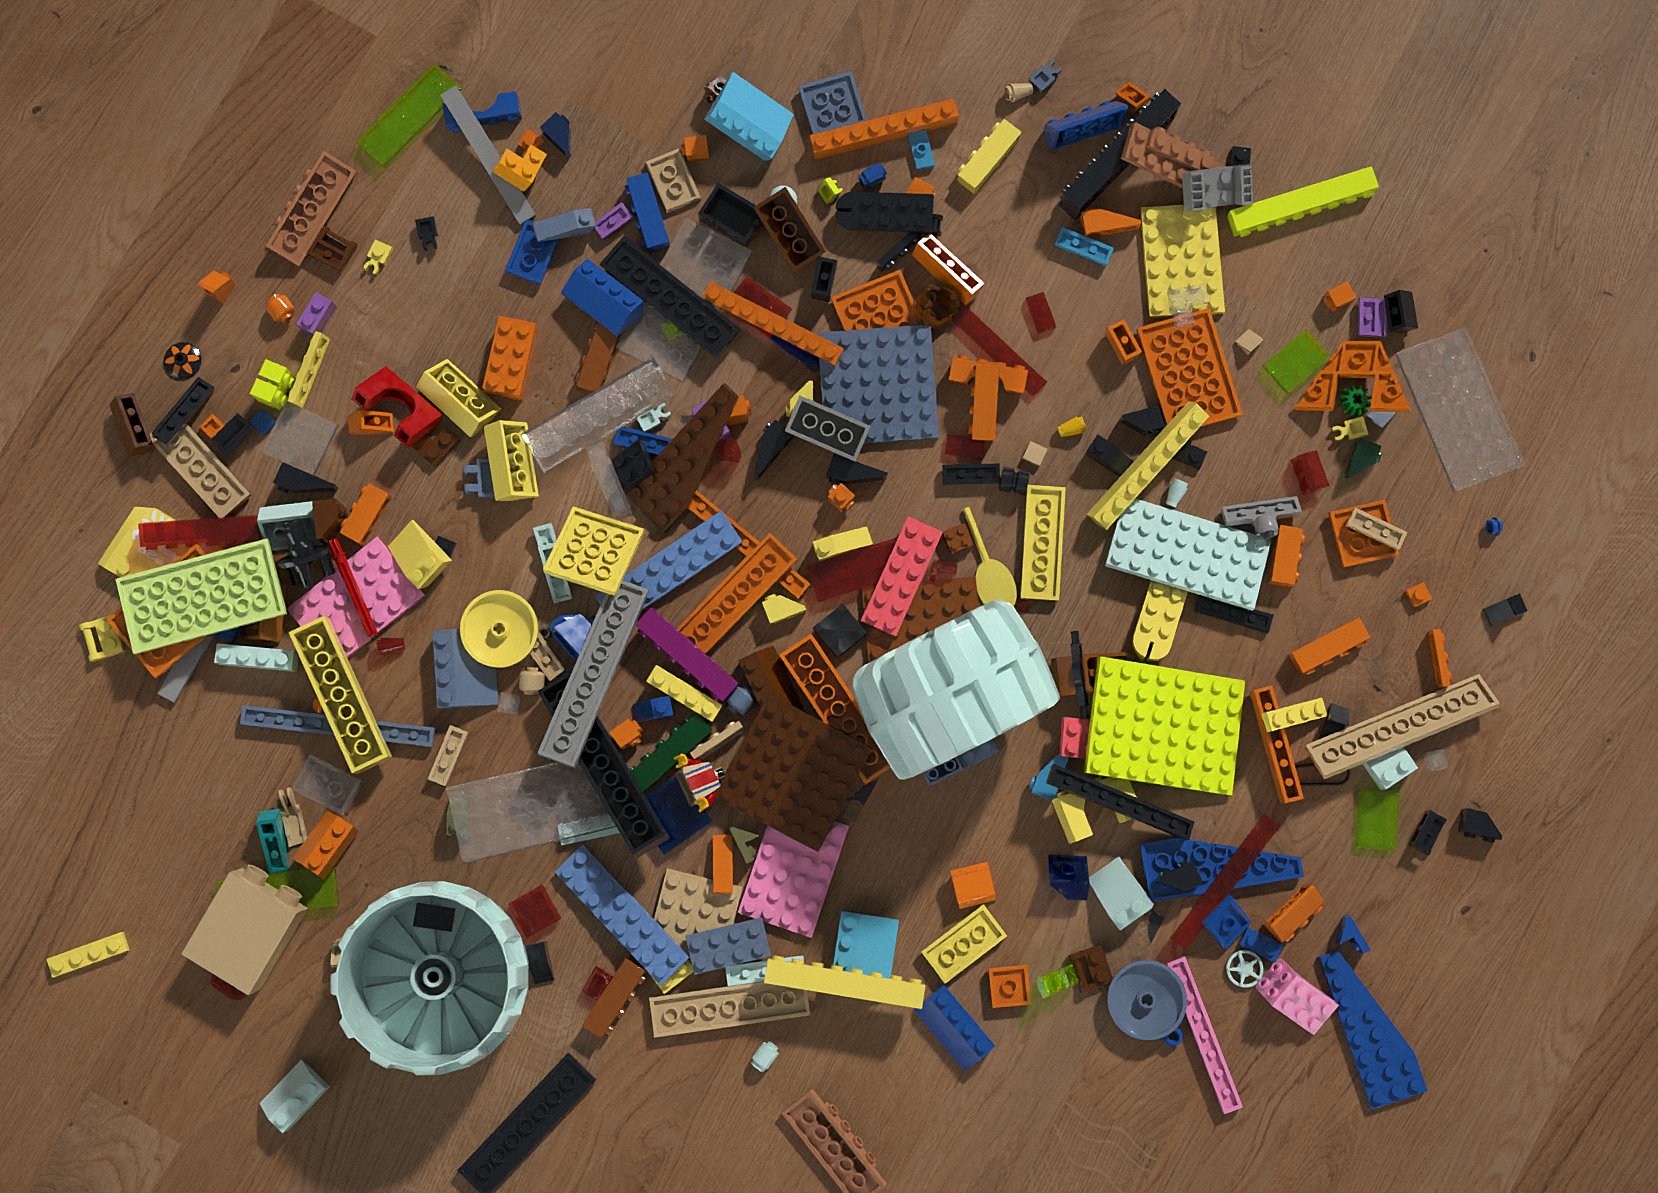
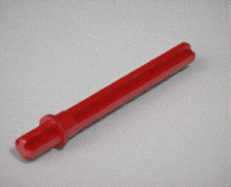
[328,539,377,636]

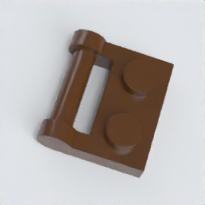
[307,226,358,272]
[1068,944,1113,993]

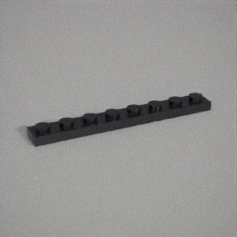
[1046,764,1195,841]

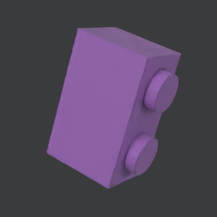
[296,292,337,336]

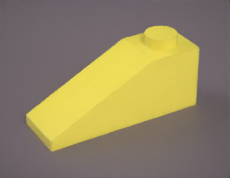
[813,526,873,563]

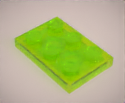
[1262,329,1331,394]
[1356,788,1400,850]

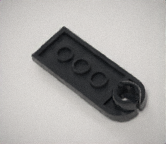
[835,192,934,233]

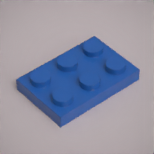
[505,220,559,285]

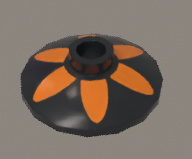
[164,342,202,379]

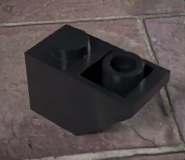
[1458,808,1502,843]
[1155,860,1203,891]

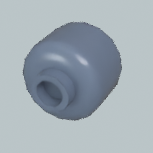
[726,686,755,715]

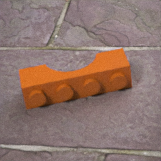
[949,355,1028,395]

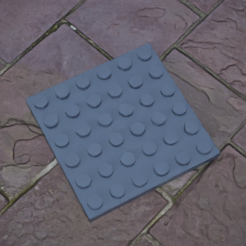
[817,325,939,444]

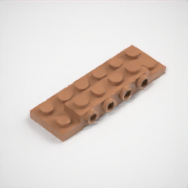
[1121,122,1226,188]
[265,150,356,267]
[782,1089,887,1193]

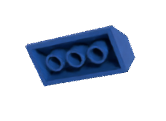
[561,259,644,336]
[913,984,996,1071]

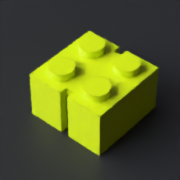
[249,359,296,411]

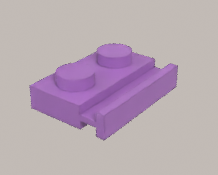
[1358,298,1387,338]

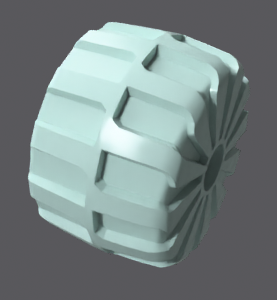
[851,599,1060,780]
[330,881,529,1076]

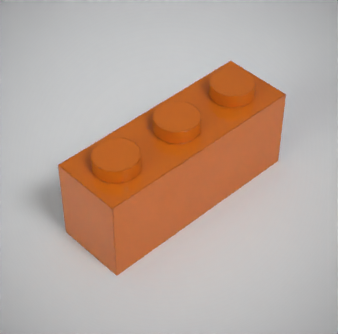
[340,483,392,546]
[1268,525,1305,587]

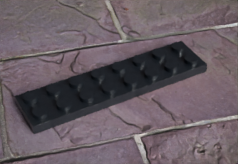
[600,236,740,359]
[457,1052,597,1193]

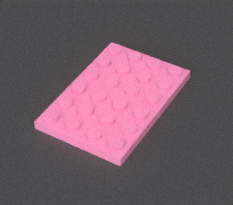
[287,537,426,658]
[738,821,849,938]

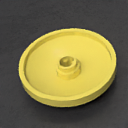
[460,590,539,668]

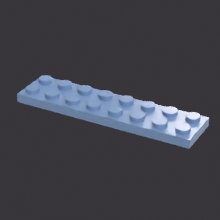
[595,510,743,611]
[555,844,690,985]

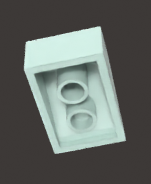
[1363,747,1418,790]
[1087,856,1154,930]

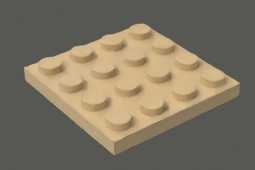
[654,868,743,955]

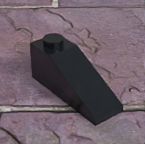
[754,420,793,481]
[1085,434,1134,477]
[826,454,888,485]
[273,462,339,494]

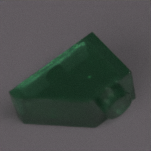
[1344,438,1382,478]

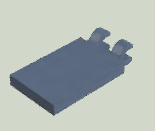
[463,457,535,498]

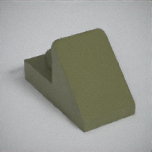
[730,827,759,864]

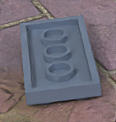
[686,917,771,975]

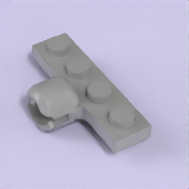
[1221,496,1302,539]

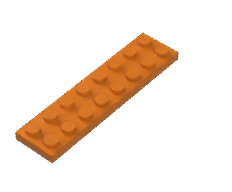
[676,533,798,654]

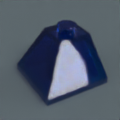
[1048,855,1090,901]

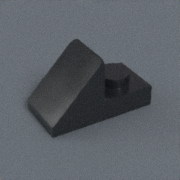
[1172,440,1207,470]
[1483,593,1528,626]
[1319,703,1350,739]

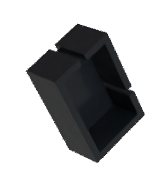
[698,183,763,249]

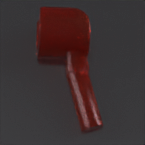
[1014,599,1031,613]

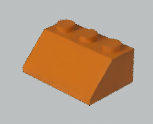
[292,811,359,880]
[1262,884,1325,942]

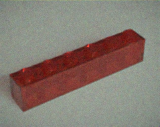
[138,515,261,550]

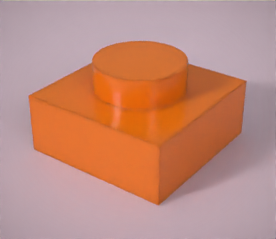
[517,129,544,151]
[1405,582,1432,608]

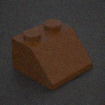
[312,498,348,544]

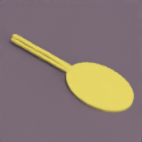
[962,507,1017,606]

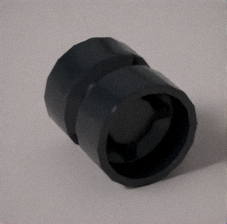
[999,467,1030,496]

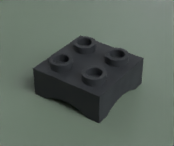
[813,603,867,658]

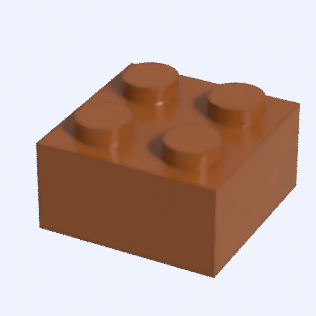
[942,523,974,555]

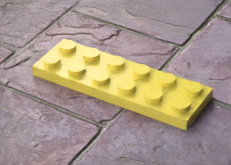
[1020,485,1066,601]

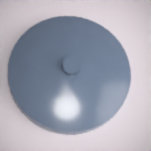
[1107,960,1187,1040]

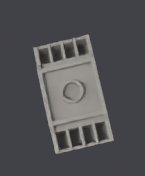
[1182,164,1253,211]

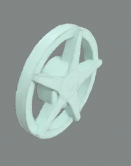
[1226,950,1263,987]

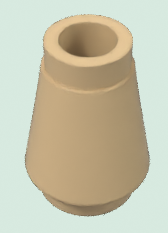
[1004,83,1033,102]

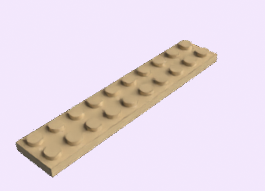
[1305,674,1500,779]

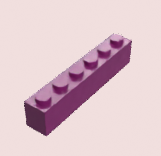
[636,607,740,701]

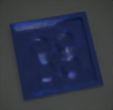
[646,776,713,855]

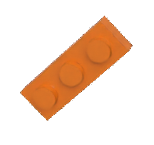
[1428,629,1452,688]

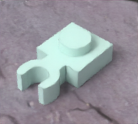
[635,403,671,432]

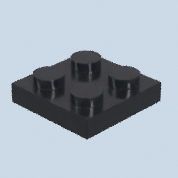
[611,439,655,492]

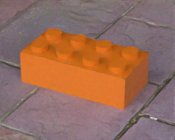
[482,316,539,401]

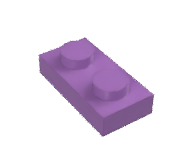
[594,202,634,241]

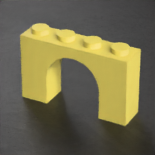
[1052,776,1137,844]

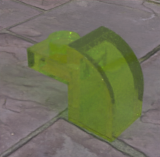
[1035,964,1079,998]

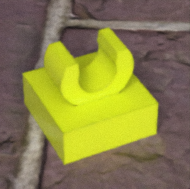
[817,177,843,204]

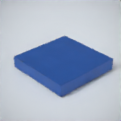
[1202,895,1252,950]

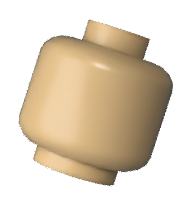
[519,667,545,695]

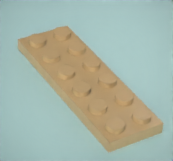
[150,424,252,521]

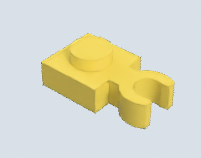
[364,239,393,275]
[1332,416,1368,441]

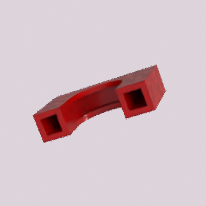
[351,366,442,448]

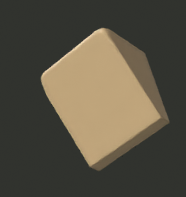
[1235,329,1263,355]

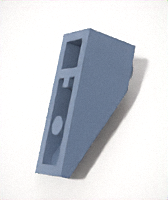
[532,208,596,242]

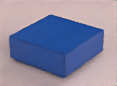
[249,409,277,436]

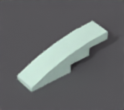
[533,522,573,604]

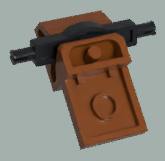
[1051,631,1130,719]

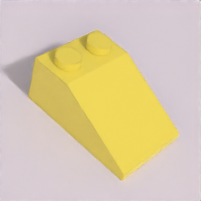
[388,520,452,589]

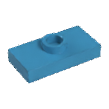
[908,130,935,171]

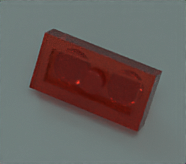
[1025,292,1057,334]
[945,434,985,460]

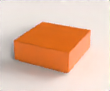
[199,414,225,439]

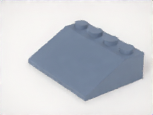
[432,629,499,710]

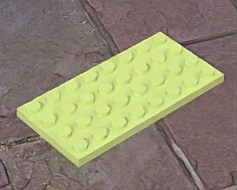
[115,539,287,654]

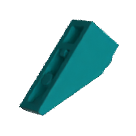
[256,809,289,874]

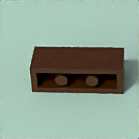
[109,393,153,457]

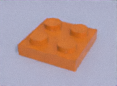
[988,964,1032,1008]

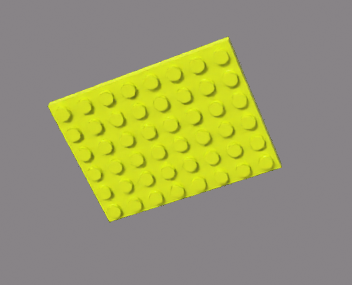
[1084,656,1245,796]

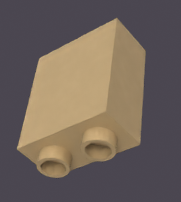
[182,865,308,995]

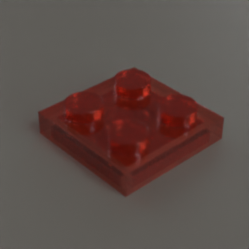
[508,884,562,938]

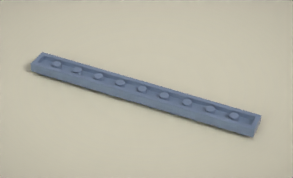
[240,705,436,747]

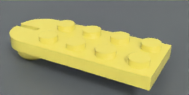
[1132,580,1188,662]

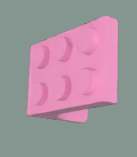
[1256,958,1339,1035]

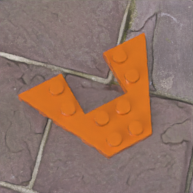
[1294,341,1411,412]

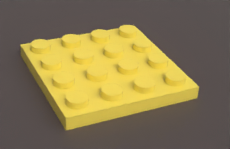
[543,506,644,596]

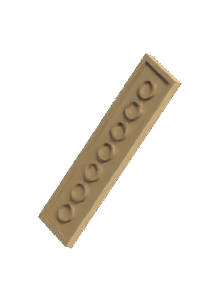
[649,981,811,1038]

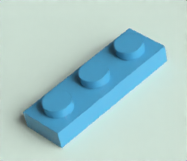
[1054,227,1114,266]

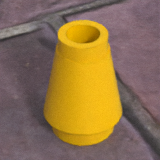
[1058,416,1087,437]

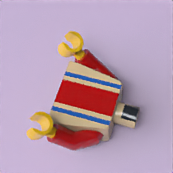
[674,754,725,812]

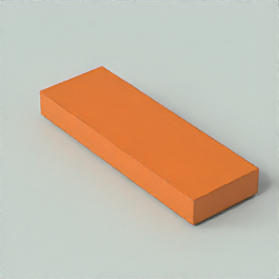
[713,835,733,894]

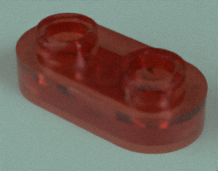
[211,974,247,1000]

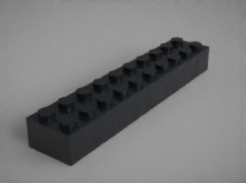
[538,671,670,858]

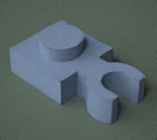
[1028,60,1062,93]

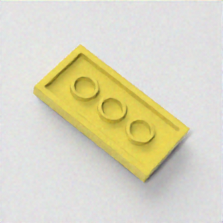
[921,904,1007,983]

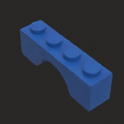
[442,91,522,132]

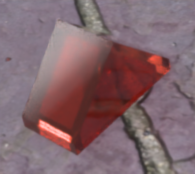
[582,965,614,1001]

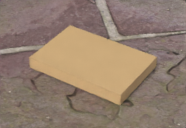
[645,148,701,214]

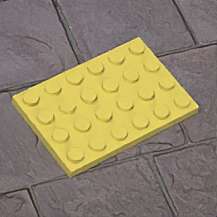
[1140,205,1225,318]

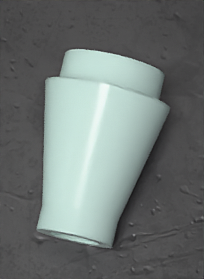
[1165,478,1188,508]

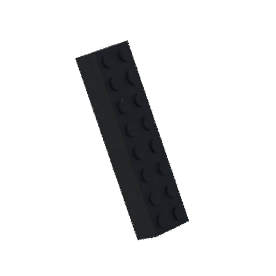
[1059,89,1182,220]

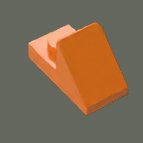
[1115,81,1151,116]

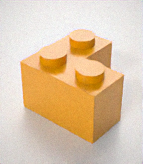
[492,144,547,192]

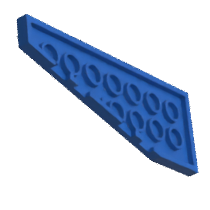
[1139,838,1304,902]
[1318,950,1428,1109]

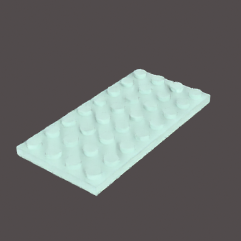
[1105,499,1272,611]

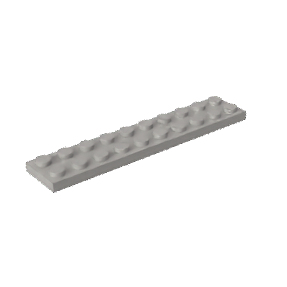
[538,581,649,768]

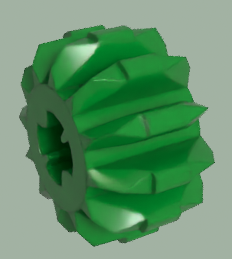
[1339,385,1372,417]

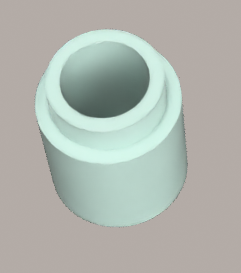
[751,1041,779,1072]

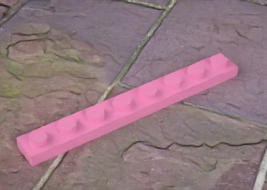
[1166,956,1243,1114]

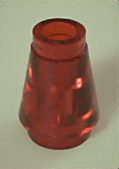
[376,638,405,656]

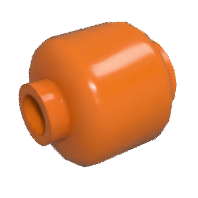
[266,294,295,323]

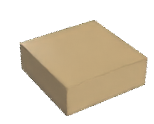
[1022,441,1048,467]

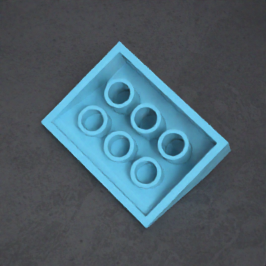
[704,72,794,161]
[833,911,899,978]

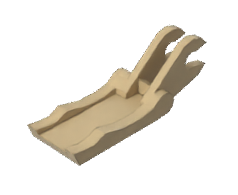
[279,787,308,847]

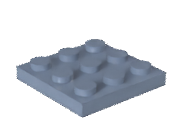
[798,71,867,134]

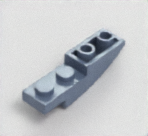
[923,738,1000,787]

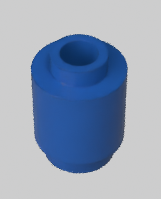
[858,163,887,189]

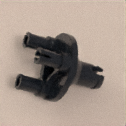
[277,518,336,588]

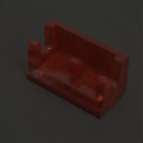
[1291,450,1329,495]

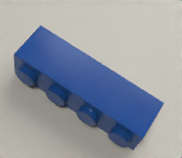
[625,172,670,253]

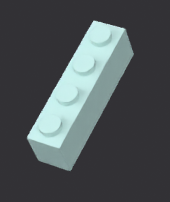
[214,644,299,672]

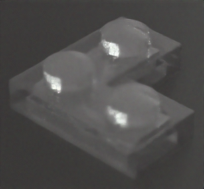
[1167,283,1209,328]

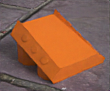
[950,862,996,909]

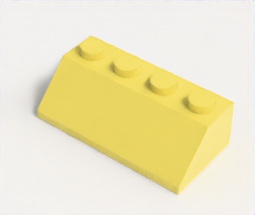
[416,359,502,437]
[484,420,539,501]

